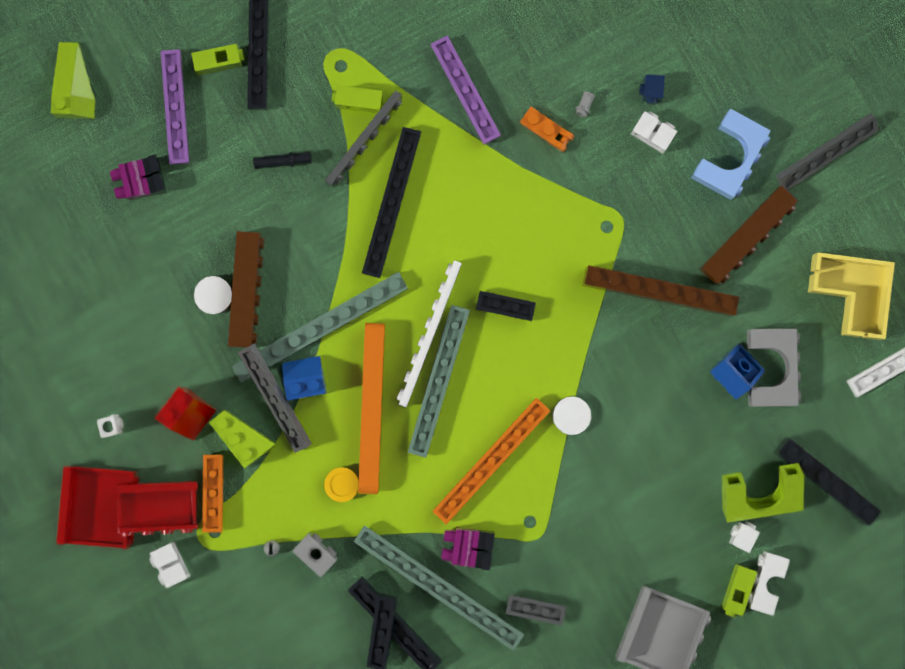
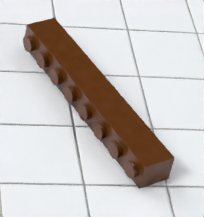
[582,265,740,317]

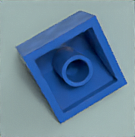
[710,343,765,400]
[282,356,327,401]

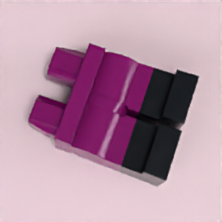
[110,154,167,201]
[441,527,495,571]

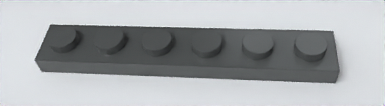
[325,90,403,188]
[776,113,879,191]
[238,343,312,453]

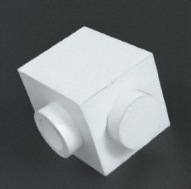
[729,521,760,553]

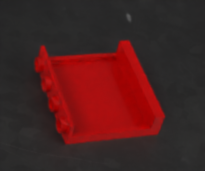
[56,466,139,550]

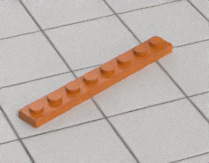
[432,398,551,524]

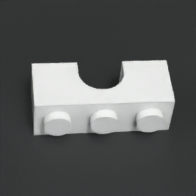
[747,551,790,616]

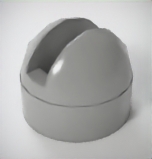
[264,540,280,556]

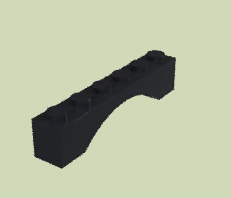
[773,438,882,526]

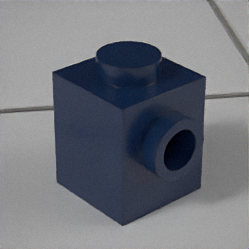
[639,74,665,105]

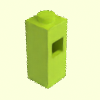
[191,44,245,76]
[332,85,383,113]
[721,564,757,618]

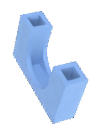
[691,109,771,200]

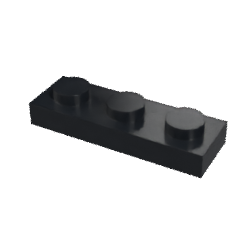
[476,291,536,322]

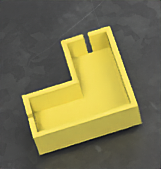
[808,252,895,340]

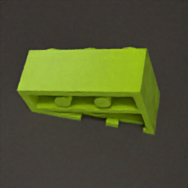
[209,410,278,468]

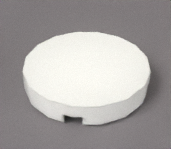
[194,276,232,314]
[552,397,591,435]

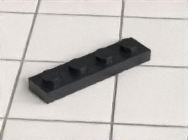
[366,593,398,669]

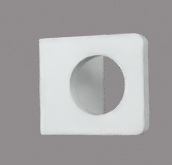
[97,414,124,438]

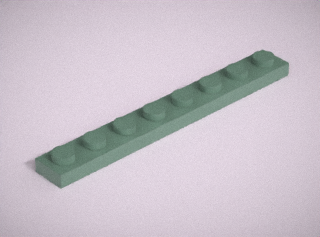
[408,305,470,458]

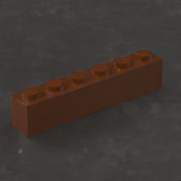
[699,185,798,285]
[228,231,265,348]

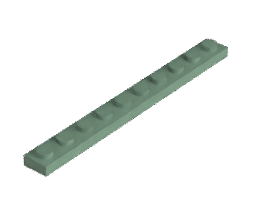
[232,272,408,383]
[353,525,524,651]

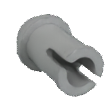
[575,91,595,117]

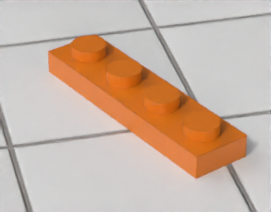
[202,455,224,532]

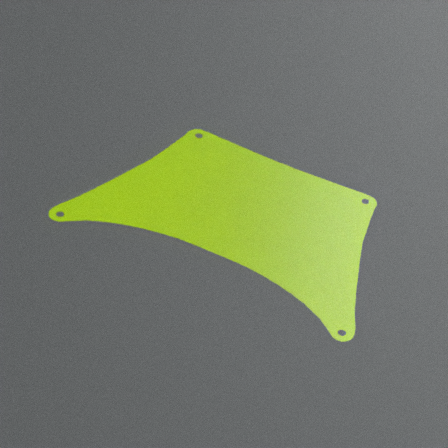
[196,48,624,551]

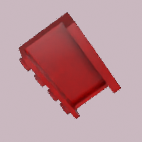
[116,481,198,536]

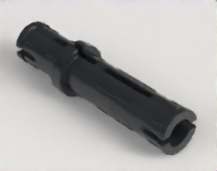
[253,151,312,169]

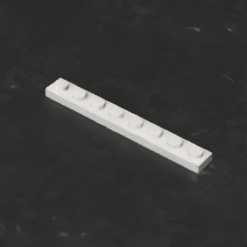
[397,260,461,407]

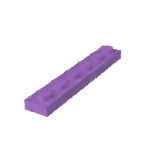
[431,36,501,145]
[161,49,190,165]

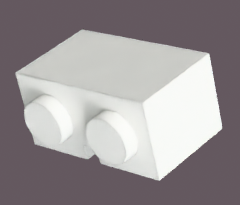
[631,112,677,154]
[149,542,190,588]

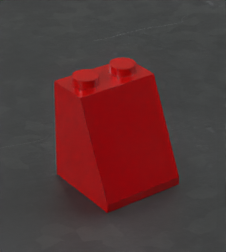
[155,387,217,441]

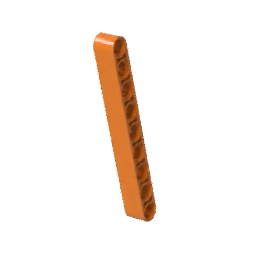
[358,323,385,495]

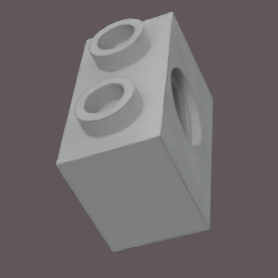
[292,532,338,577]

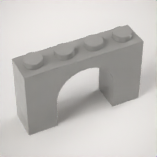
[747,329,801,406]

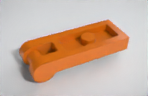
[520,107,575,152]

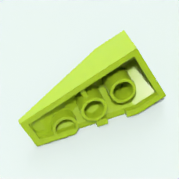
[51,42,95,119]

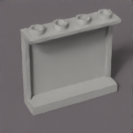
[615,585,711,669]

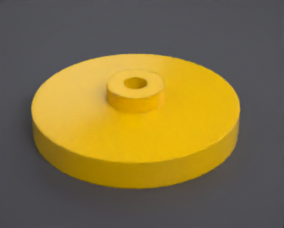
[324,467,359,502]

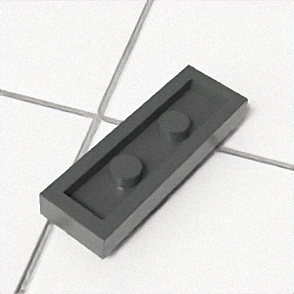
[505,594,566,626]

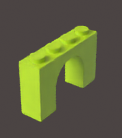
[722,463,804,523]

